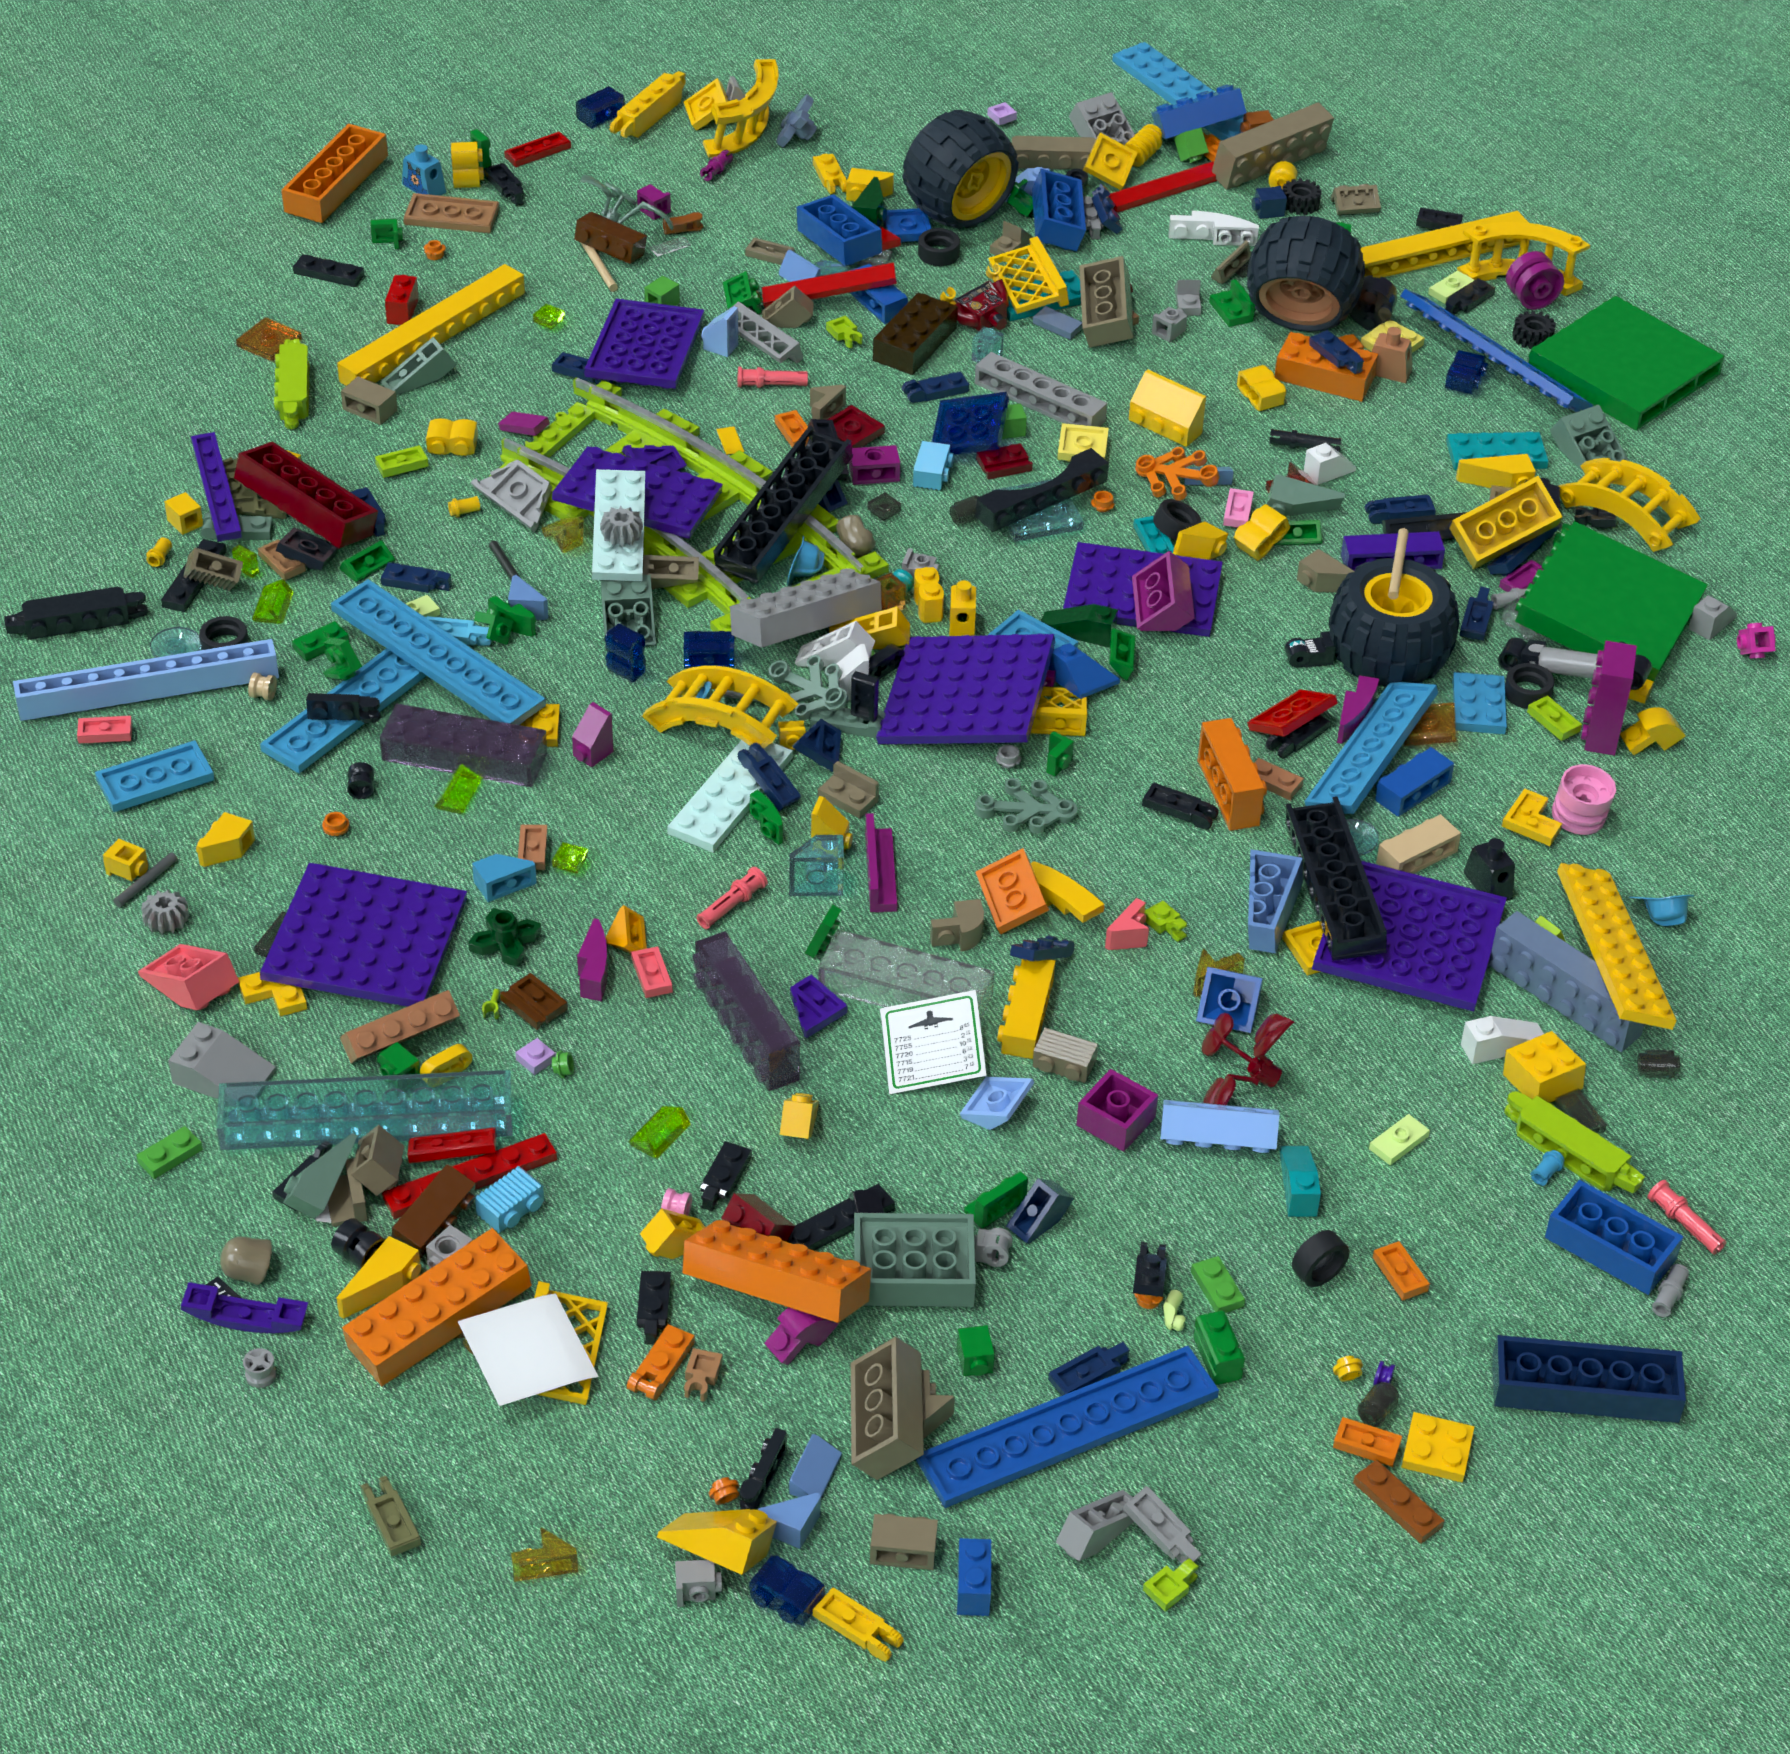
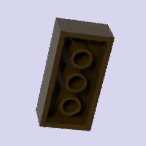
[873,292,958,375]

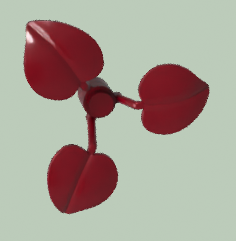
[1201,1013,1295,1105]

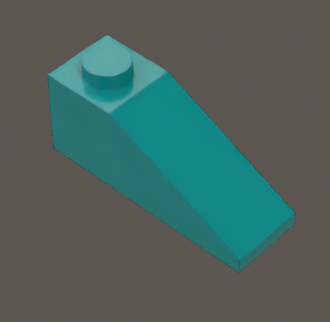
[1279,1146,1321,1217]

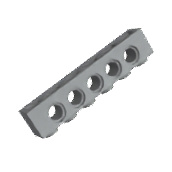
[975,352,1107,427]

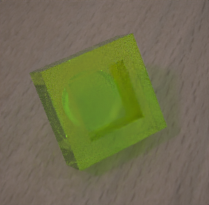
[533,303,565,330]
[232,544,259,578]
[552,842,588,874]

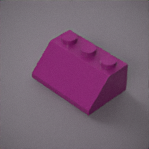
[1132,551,1195,631]

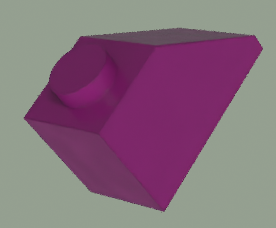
[572,702,613,768]

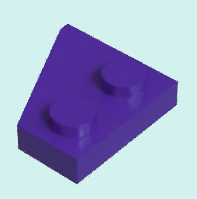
[621,445,687,472]
[790,974,848,1038]

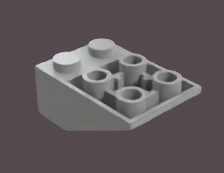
[1069,92,1135,145]

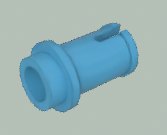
[1530,1150,1565,1186]

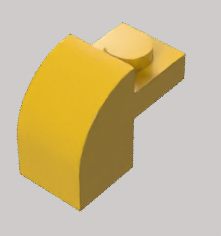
[1620,707,1686,756]

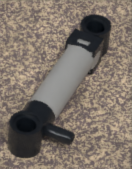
[1498,637,1652,690]

